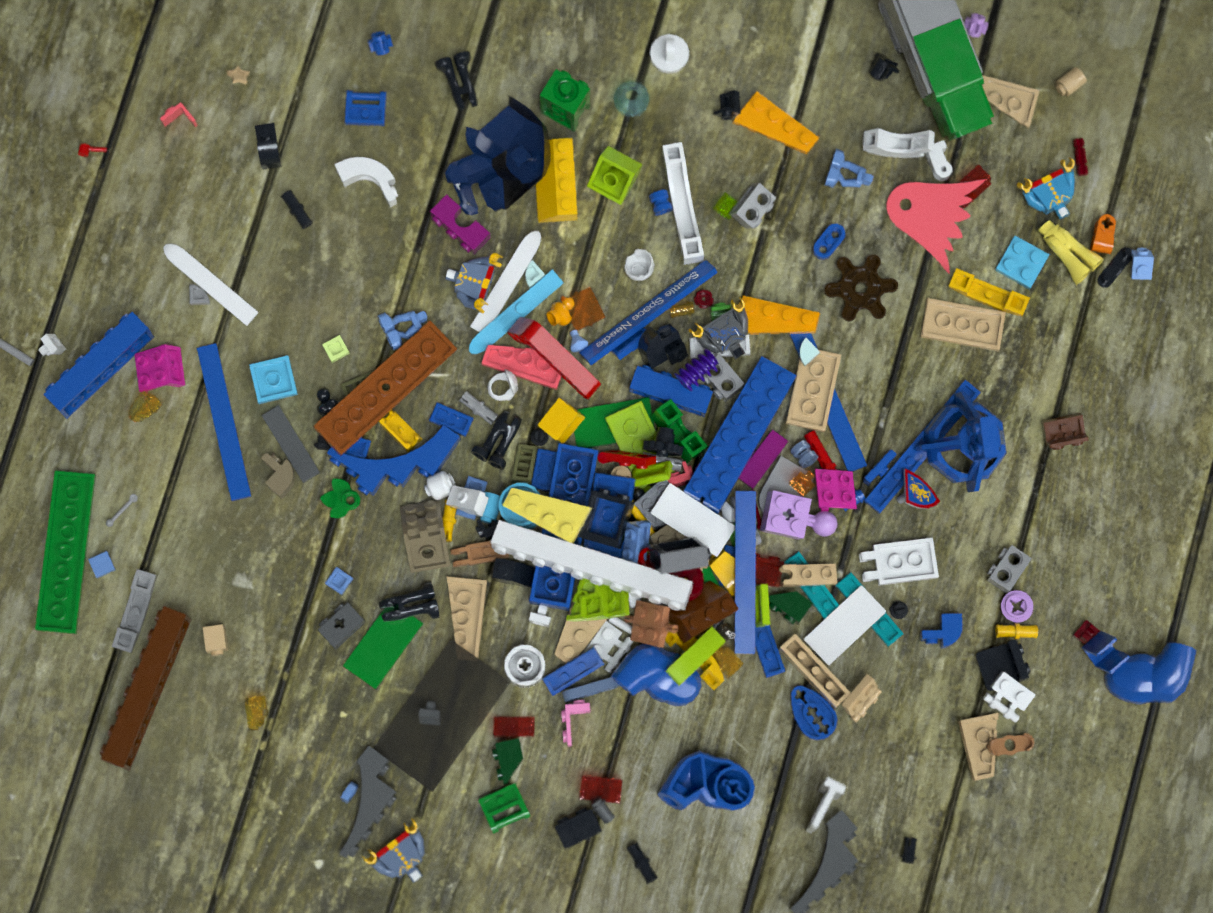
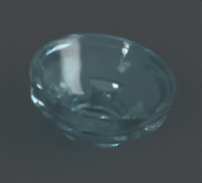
[614,81,649,117]

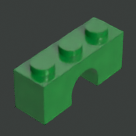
[650,399,708,464]

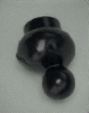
[317,388,339,418]

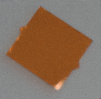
[568,287,606,331]

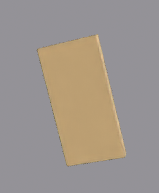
[921,298,1006,352]
[786,350,841,432]

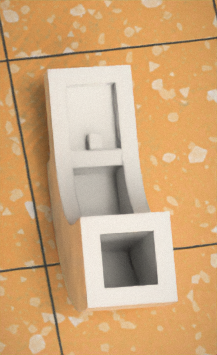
[863,128,935,158]
[334,157,398,207]

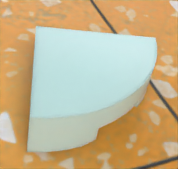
[525,260,545,288]
[800,338,820,366]

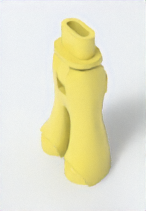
[1038,220,1104,285]

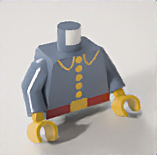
[446,253,503,314]
[362,819,425,883]

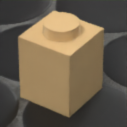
[203,624,229,656]

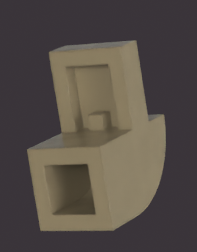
[261,453,295,499]

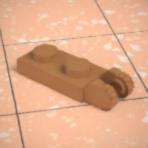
[450,541,509,567]

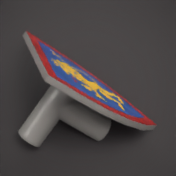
[897,469,940,509]

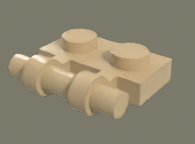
[842,674,882,723]

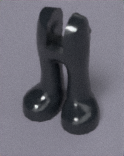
[434,51,478,111]
[471,410,522,470]
[379,581,440,622]

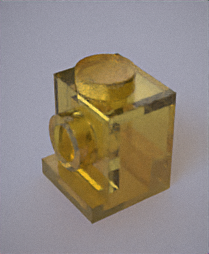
[712,646,744,679]

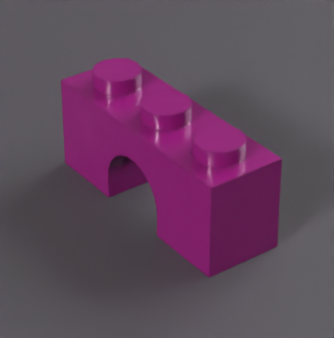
[430,194,491,255]

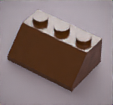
[669,581,739,644]

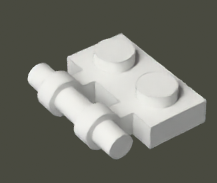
[583,621,634,674]
[983,671,1035,722]

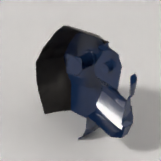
[445,95,551,216]

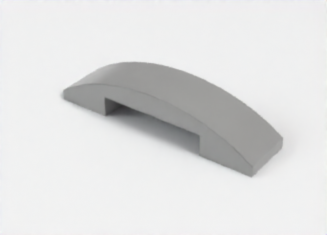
[112,569,157,653]

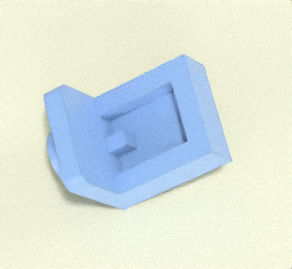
[1131,248,1154,280]

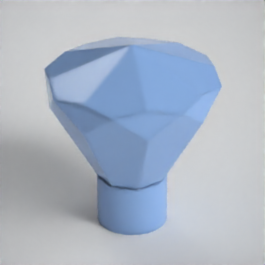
[570,330,588,352]

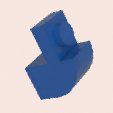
[920,613,962,649]

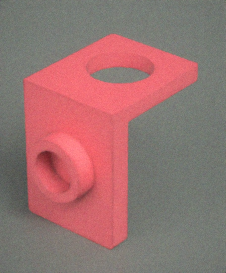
[160,102,198,127]

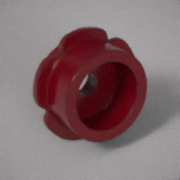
[694,290,714,309]

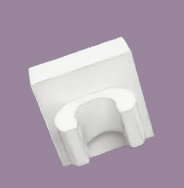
[39,334,66,356]
[529,605,551,628]

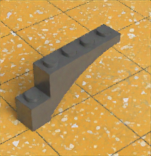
[340,746,397,859]
[789,810,858,913]

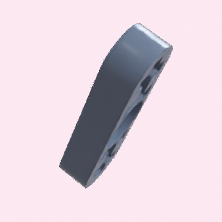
[562,677,621,703]

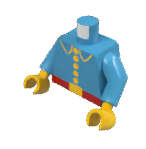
[1017,157,1075,220]

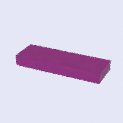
[738,430,788,490]

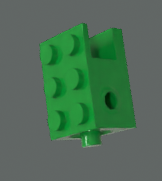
[540,69,590,132]

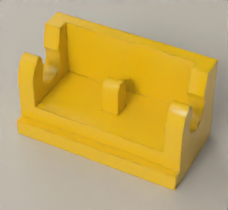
[379,410,423,453]

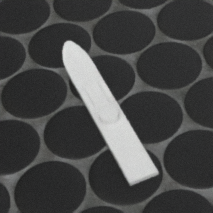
[470,231,541,332]
[164,244,259,326]

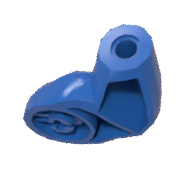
[657,751,755,811]

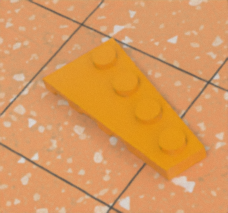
[733,92,819,154]
[742,296,820,335]

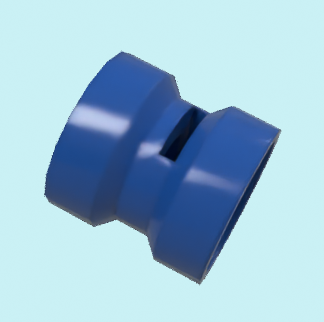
[649,190,673,216]

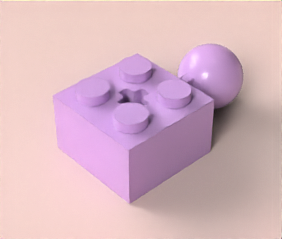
[760,490,837,540]

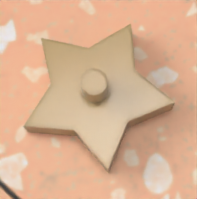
[227,66,250,84]

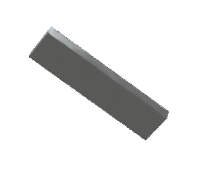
[261,405,320,483]

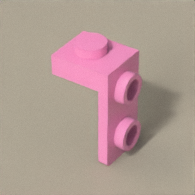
[561,700,590,747]

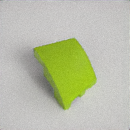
[566,578,629,622]

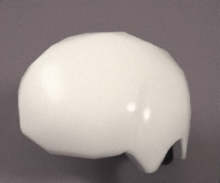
[624,249,655,281]

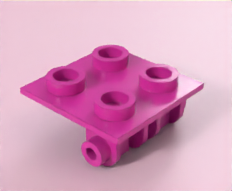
[815,469,857,511]

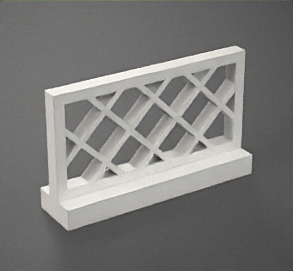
[806,777,846,833]

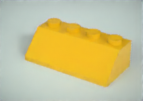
[536,138,577,223]

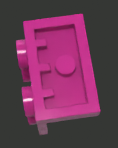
[135,344,185,393]

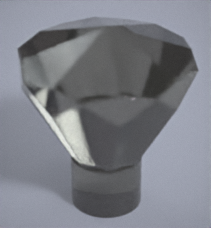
[716,623,736,642]

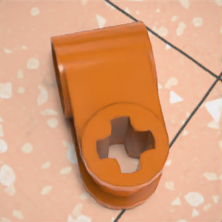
[1090,214,1116,254]

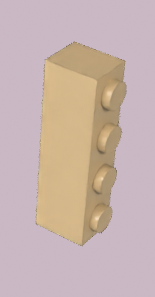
[779,634,851,710]

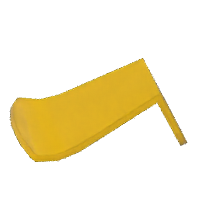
[709,549,735,596]

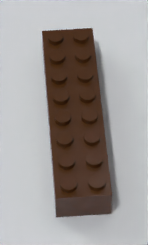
[100,606,191,772]

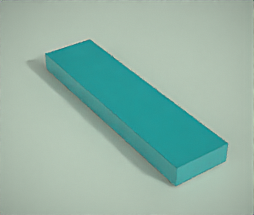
[782,551,840,620]
[835,572,904,647]

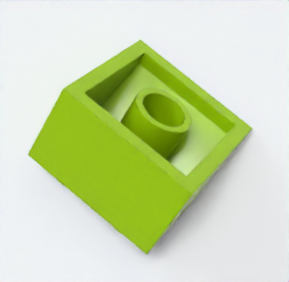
[587,146,643,205]

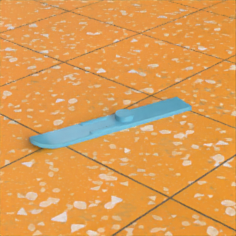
[469,269,564,354]

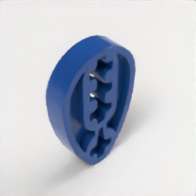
[791,686,837,740]

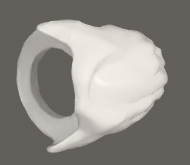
[487,369,518,401]

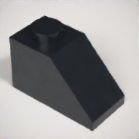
[492,558,535,588]

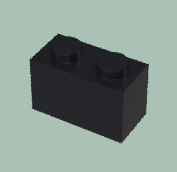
[554,807,602,850]

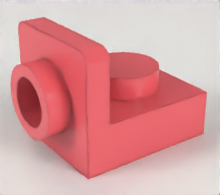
[667,461,693,487]

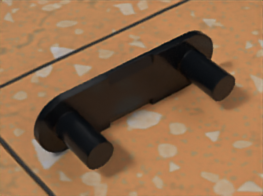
[1097,247,1132,288]

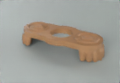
[988,733,1035,756]

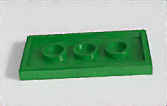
[574,397,655,449]
[343,607,423,690]

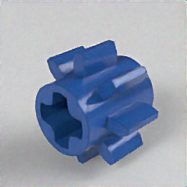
[368,31,393,55]

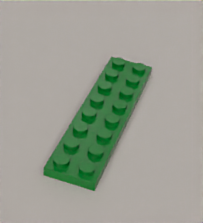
[35,471,96,635]

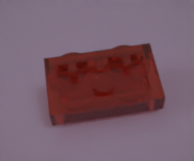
[756,553,784,588]

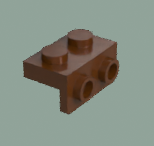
[1042,413,1089,450]

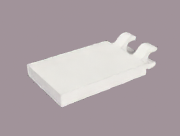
[859,538,939,586]

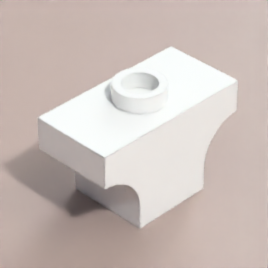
[446,486,489,517]

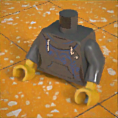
[689,297,748,359]

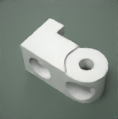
[925,140,952,181]

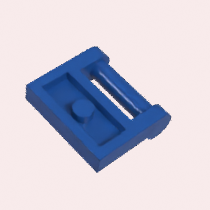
[345,90,387,126]

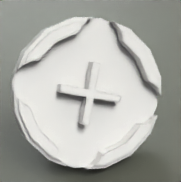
[650,34,689,74]

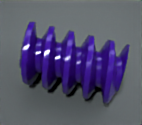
[674,349,719,392]

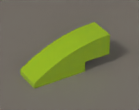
[665,627,726,686]

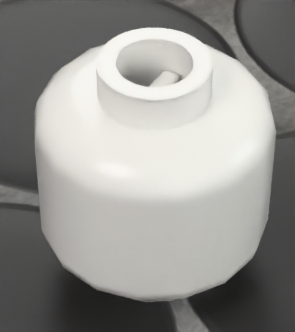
[424,471,456,500]

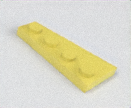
[502,488,592,543]

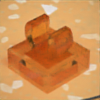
[789,470,815,497]

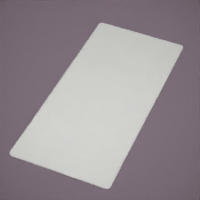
[651,483,735,557]
[804,586,886,665]

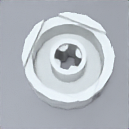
[505,645,545,688]

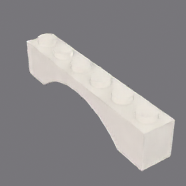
[662,142,704,265]

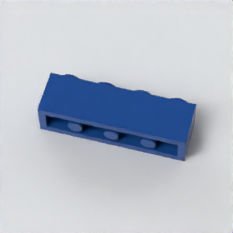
[629,365,713,418]

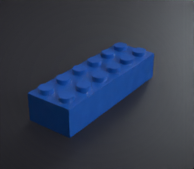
[43,312,154,419]

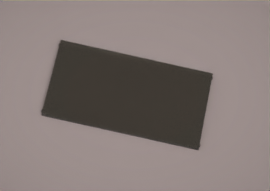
[373,640,511,792]

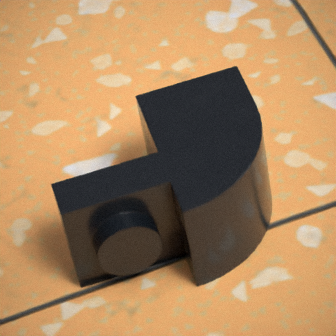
[255,123,282,170]
[638,324,680,369]

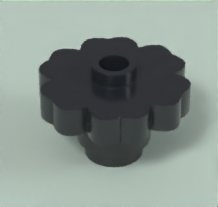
[642,427,684,457]

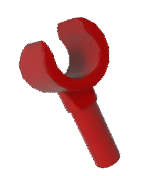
[78,144,107,157]

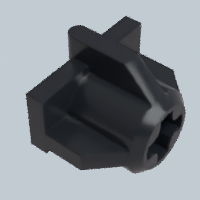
[869,52,900,81]

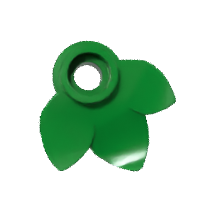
[320,479,360,519]

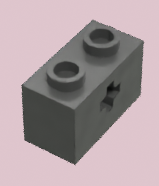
[318,602,366,650]

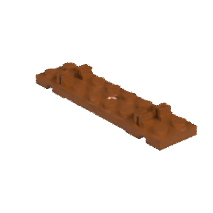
[313,321,457,456]

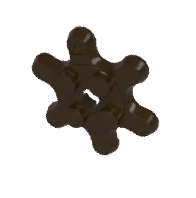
[824,255,898,322]

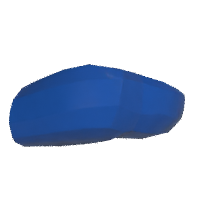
[1104,643,1196,705]
[611,644,701,707]

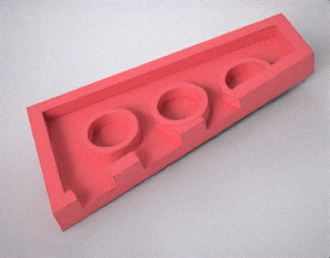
[481,345,570,390]

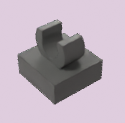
[419,701,441,725]

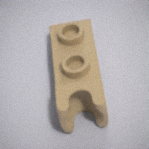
[779,564,837,587]

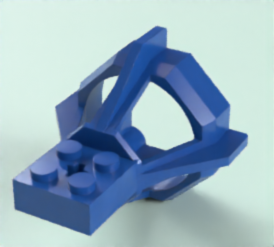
[915,392,1007,493]

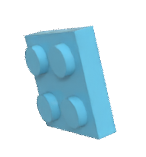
[995,236,1050,290]
[249,355,298,404]

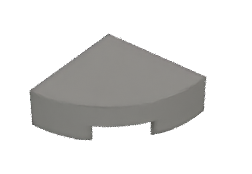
[189,284,210,305]

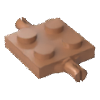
[624,600,678,647]

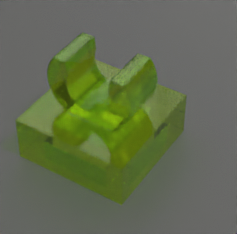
[713,193,738,221]

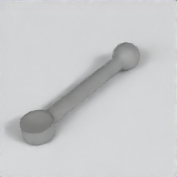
[106,494,138,527]

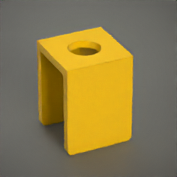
[538,398,585,444]

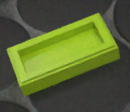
[631,461,673,487]
[755,584,770,627]

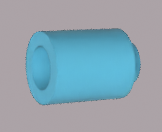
[478,492,500,524]

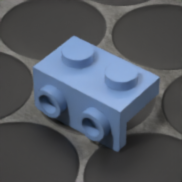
[622,520,651,564]

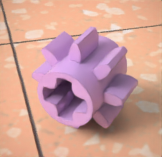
[964,13,989,37]

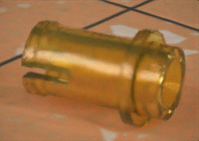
[670,301,695,318]

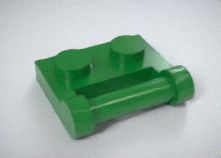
[478,783,531,834]

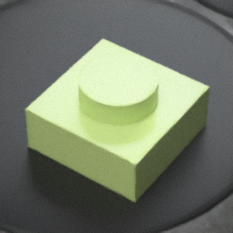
[322,335,350,363]

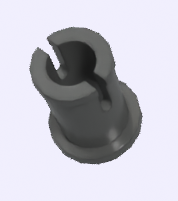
[590,797,615,824]

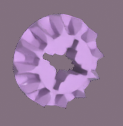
[1001,590,1033,623]

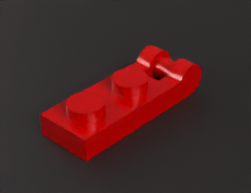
[598,450,656,469]

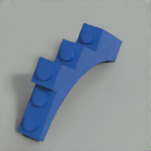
[327,425,461,496]

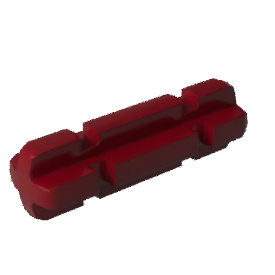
[1073,138,1089,176]

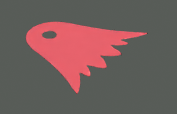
[887,180,985,274]

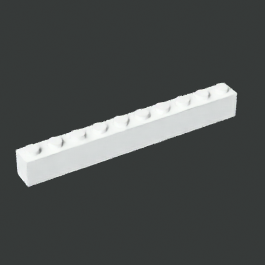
[491,520,693,610]

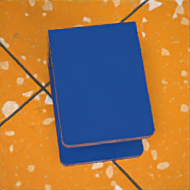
[1082,631,1130,674]

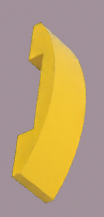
[949,268,1030,316]
[665,623,725,690]

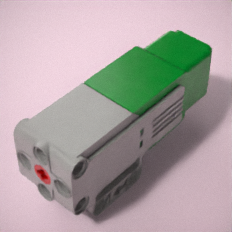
[878,0,994,141]

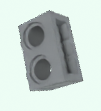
[729,183,776,229]
[704,354,744,402]
[987,545,1032,594]

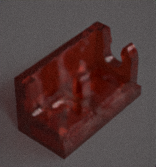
[958,164,992,209]
[493,717,535,738]
[579,776,623,804]

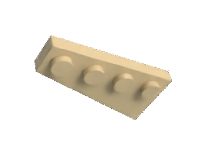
[447,577,487,662]

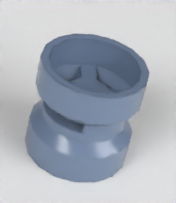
[790,440,818,468]

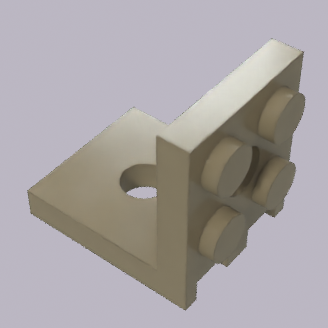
[400,500,451,573]

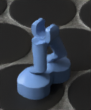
[824,149,873,188]
[377,311,427,351]

